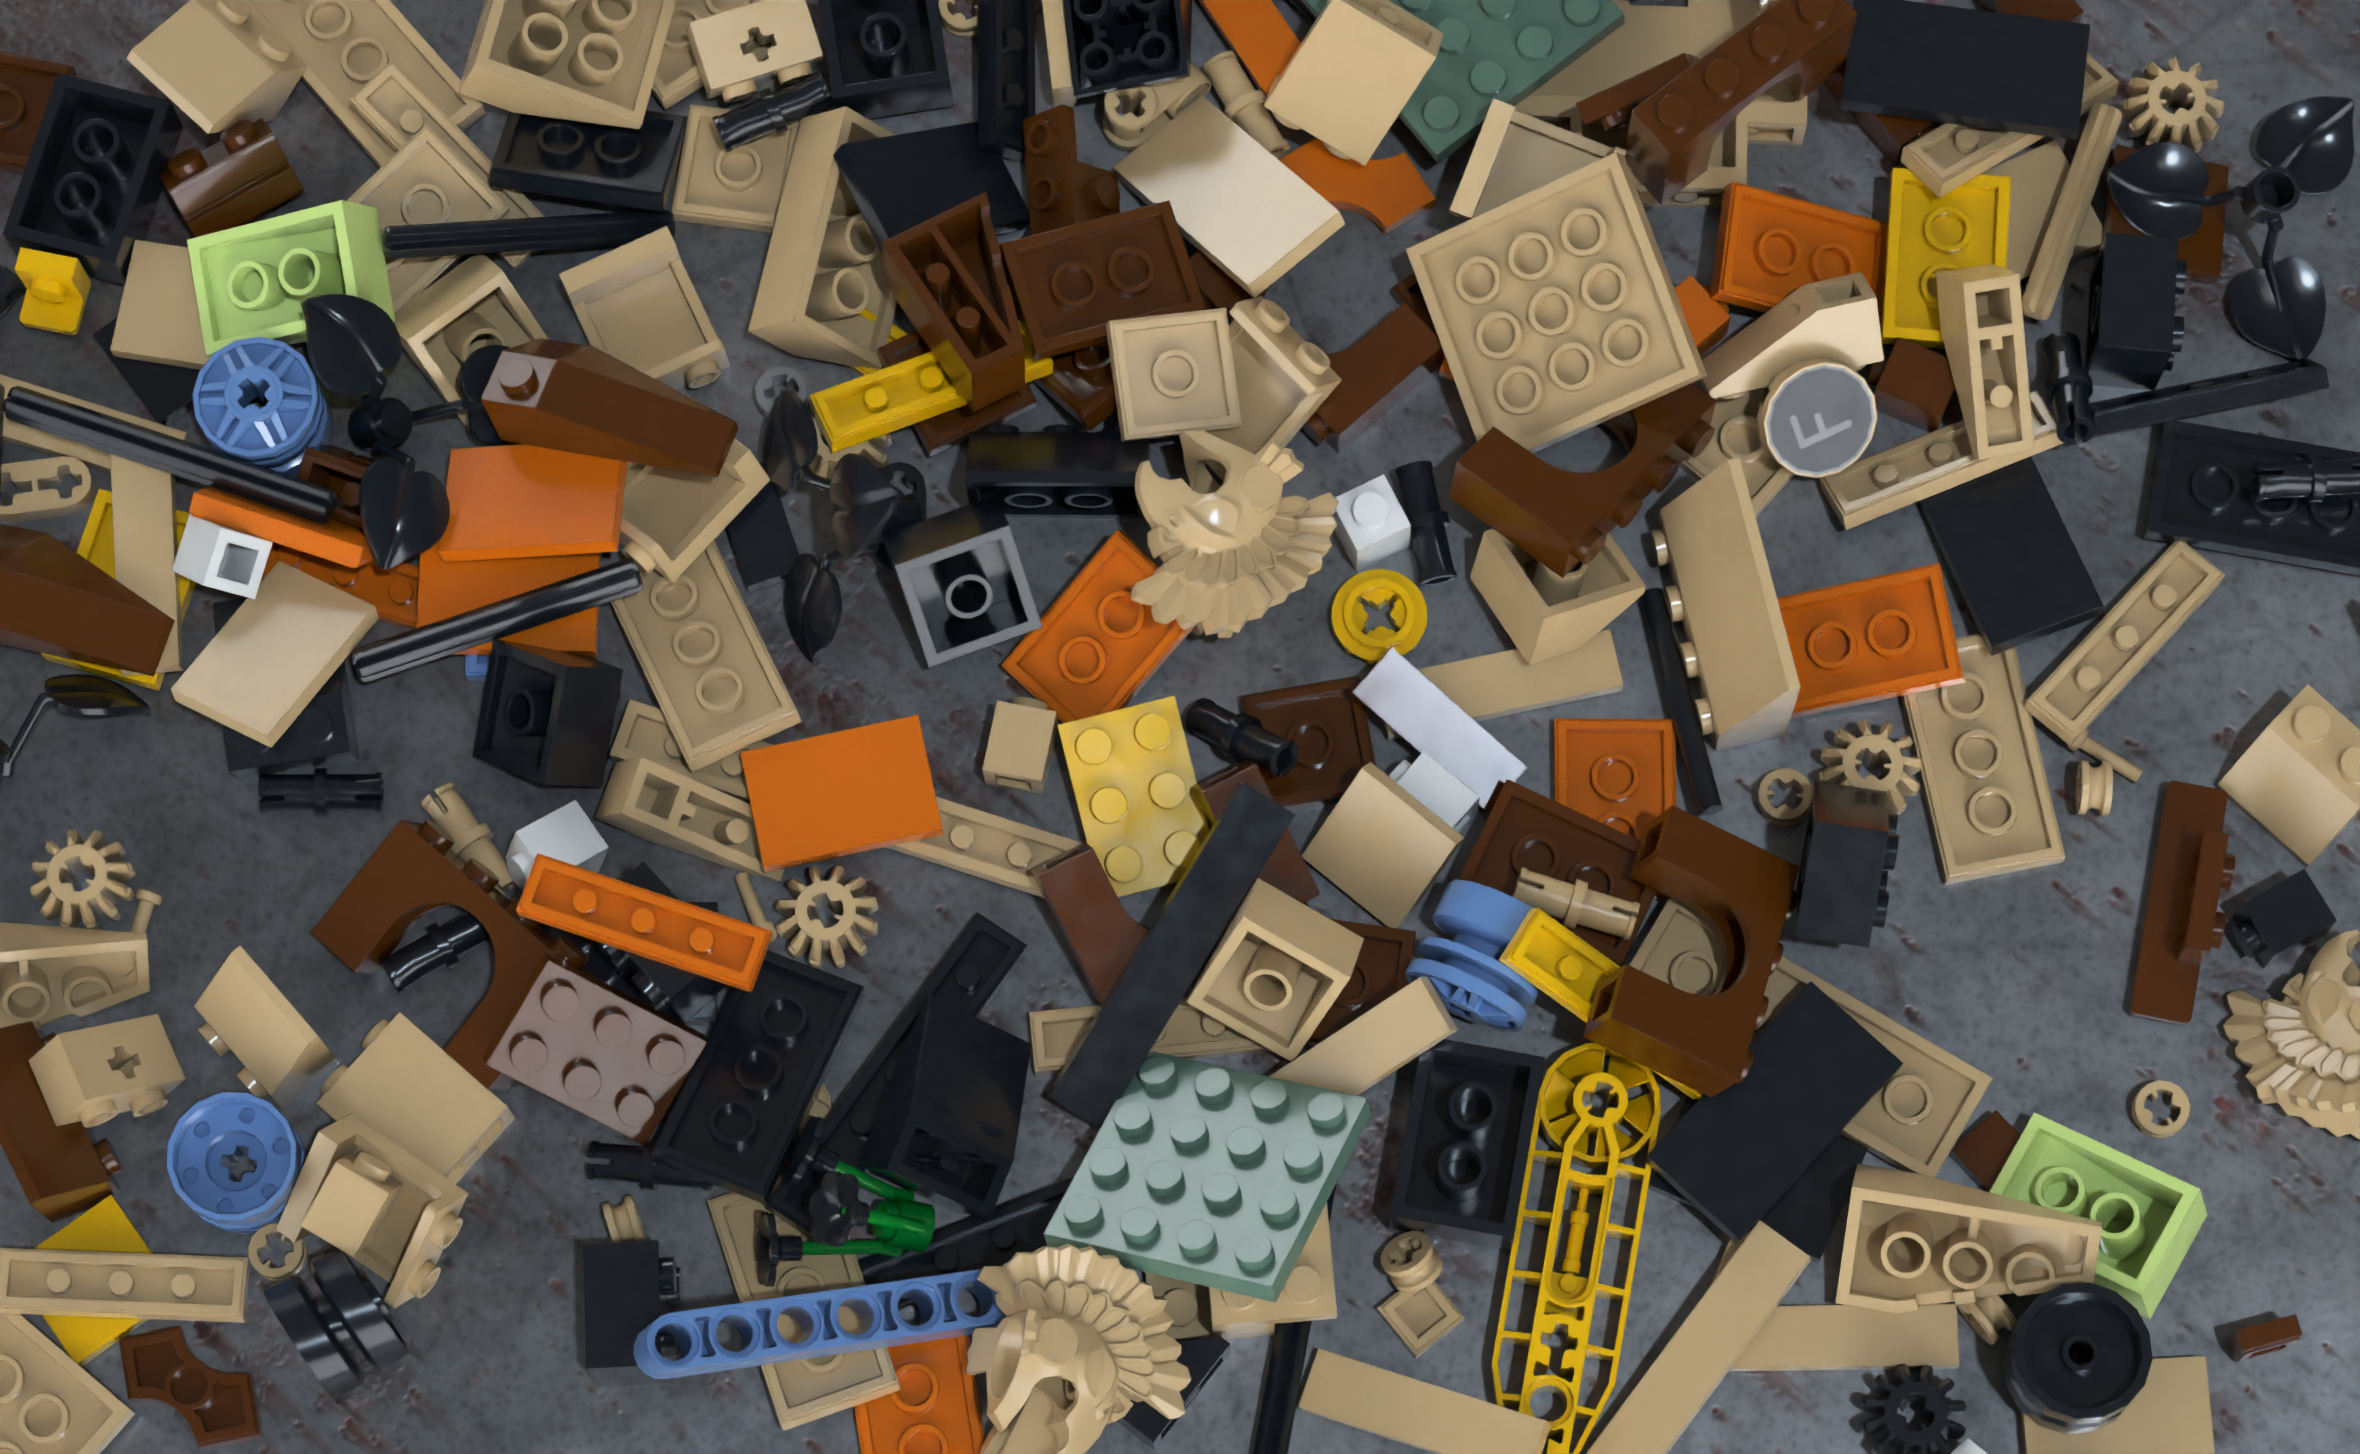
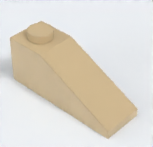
[1936,264,2034,460]
[595,757,785,883]

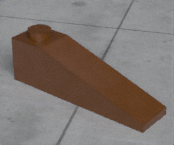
[481,338,739,477]
[0,524,175,676]

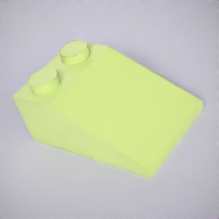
[187,200,396,356]
[1990,1112,2208,1320]

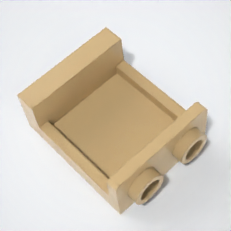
[1264,0,1444,166]
[1449,98,1633,221]
[559,226,730,390]
[1205,296,1342,481]
[619,439,770,583]
[316,1012,515,1184]
[276,1113,468,1309]

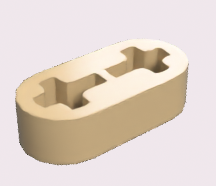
[0,456,97,523]

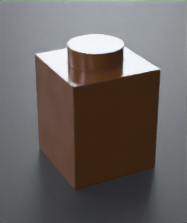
[1867,337,1956,433]

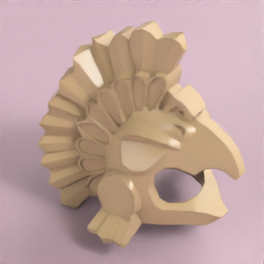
[1131,430,1339,638]
[2223,930,2360,1140]
[966,1244,1191,1454]

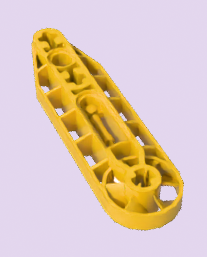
[1491,1043,1661,1454]

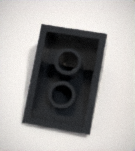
[213,583,360,780]

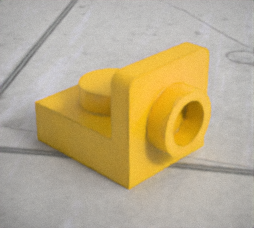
[14,247,92,336]

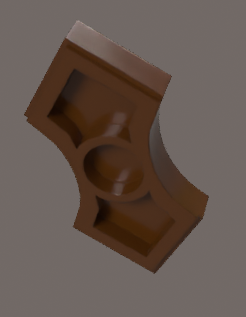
[119,1326,264,1450]

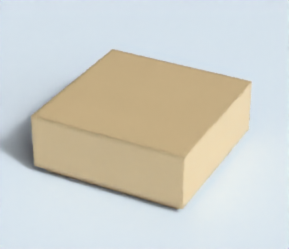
[1377,1281,1464,1359]

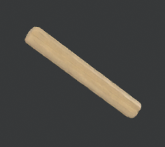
[2022,103,2122,321]

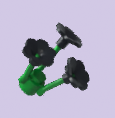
[755,1116,936,1287]

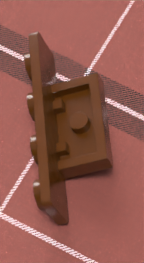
[1023,104,1120,235]
[2129,780,2236,1025]

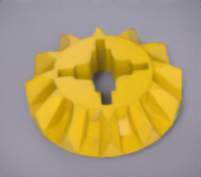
[1331,569,1427,664]

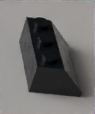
[965,424,1151,519]

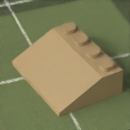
[458,0,676,129]
[1650,457,1801,751]

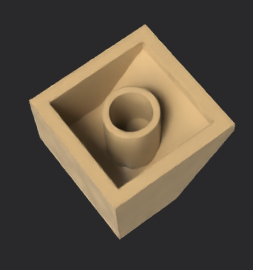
[126,0,308,134]
[394,253,548,430]
[1470,529,1646,665]
[2216,684,2360,868]
[1187,878,1364,1061]
[194,945,338,1108]

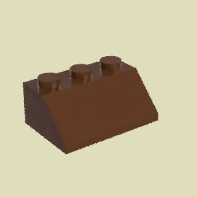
[0,1021,123,1226]

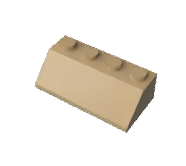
[748,106,897,370]

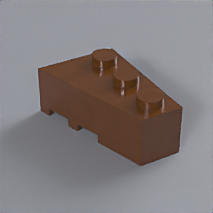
[882,192,1025,413]

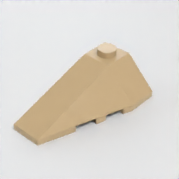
[0,922,150,1030]
[1835,1164,2103,1314]

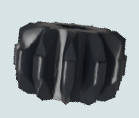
[1860,1364,1966,1454]

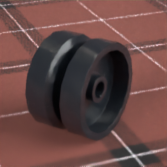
[263,1245,411,1405]
[2002,1282,2153,1434]

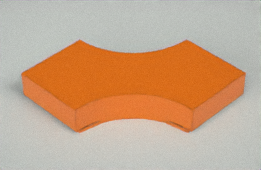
[1278,138,1436,235]

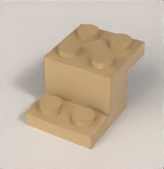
[1145,1202,1337,1341]

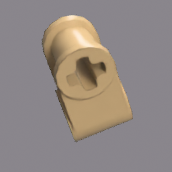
[1102,61,1212,151]

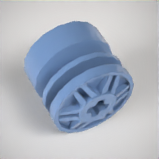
[192,337,334,478]
[1405,879,1538,1032]
[167,1092,308,1234]

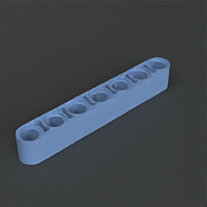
[634,1269,1007,1379]

